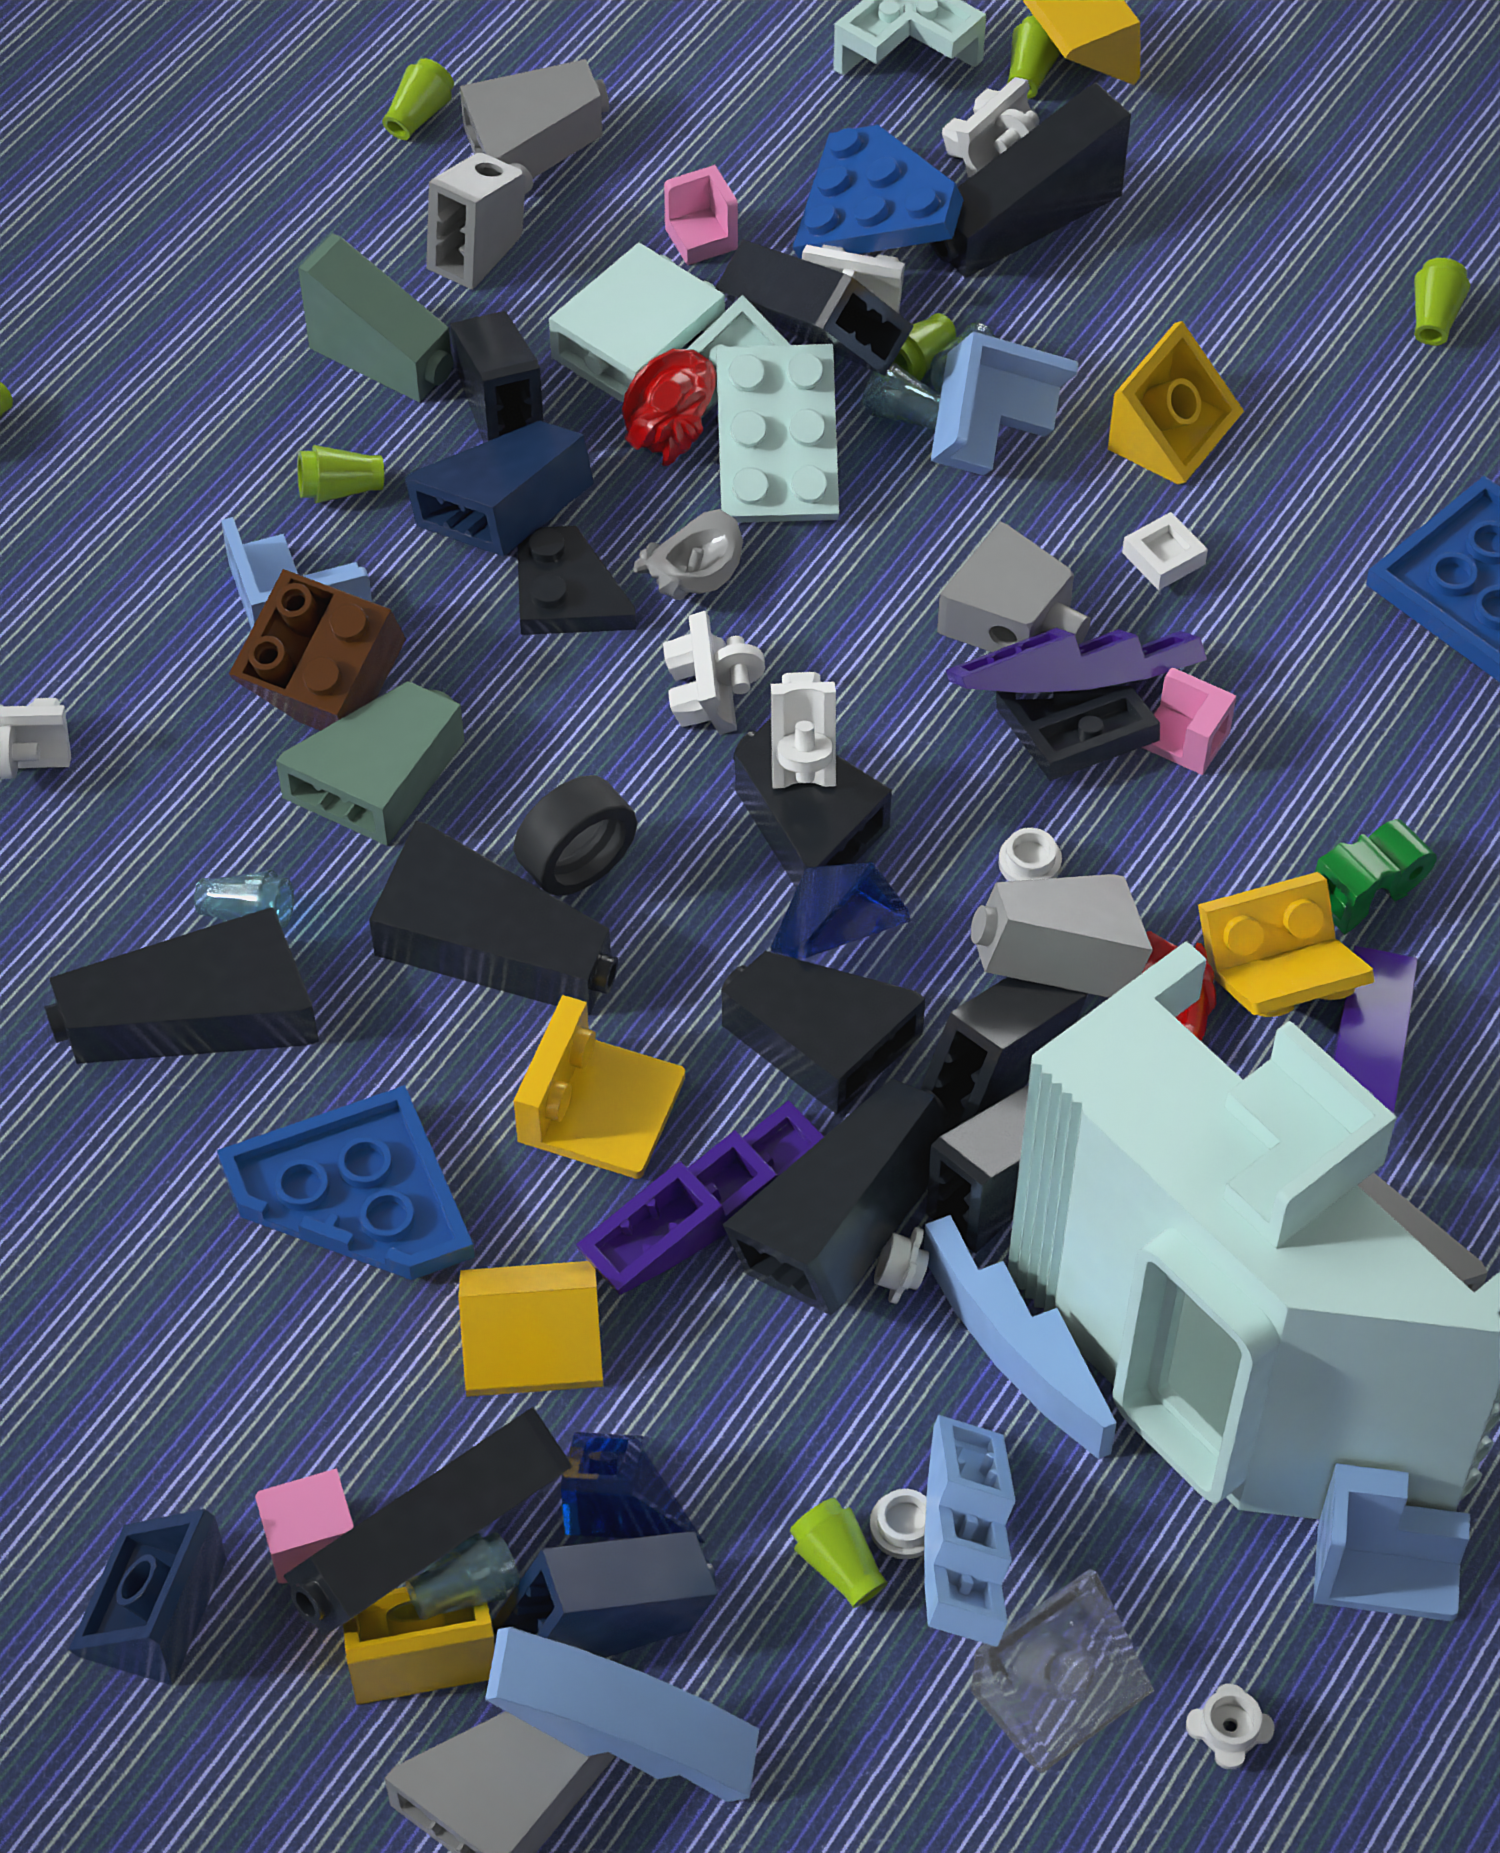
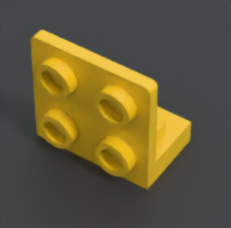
[1198,872,1375,1017]
[513,995,685,1179]

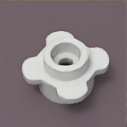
[874,1227,929,1304]
[1186,1684,1274,1769]

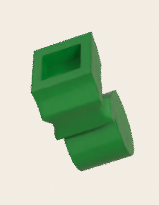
[1314,819,1437,935]

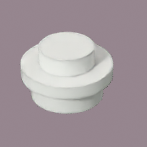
[998,828,1062,881]
[870,1489,927,1559]

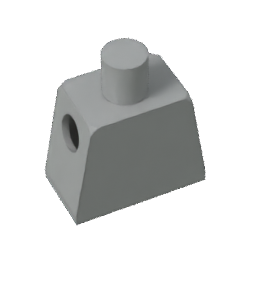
[426,153,533,290]
[937,521,1091,652]

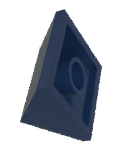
[68,1509,227,1686]

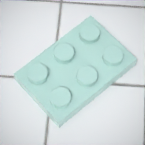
[716,344,839,523]

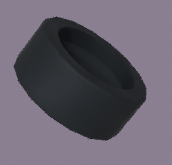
[513,775,638,896]

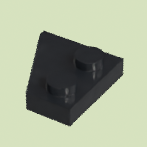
[517,526,636,635]
[996,686,1160,781]

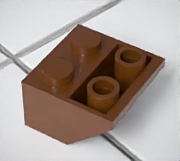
[229,569,406,731]

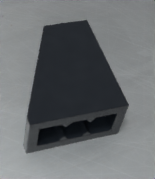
[450,311,544,443]
[733,718,892,906]
[721,950,925,1115]
[920,977,1088,1131]
[926,1085,1029,1254]

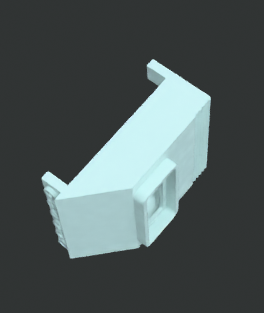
[1007,941,1500,1519]

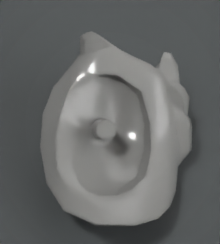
[634,509,743,600]

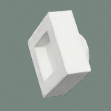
[1122,512,1208,590]

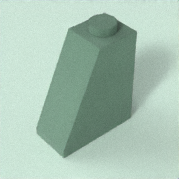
[298,233,454,403]
[276,681,465,846]

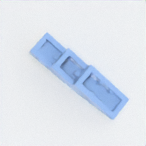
[924,1215,1116,1459]
[924,1415,1015,1647]
[485,1627,759,1802]

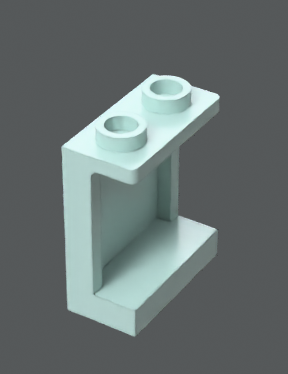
[549,242,725,403]

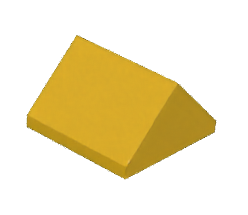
[1023,0,1141,85]
[1108,321,1244,484]
[458,1261,603,1397]
[343,1573,495,1705]

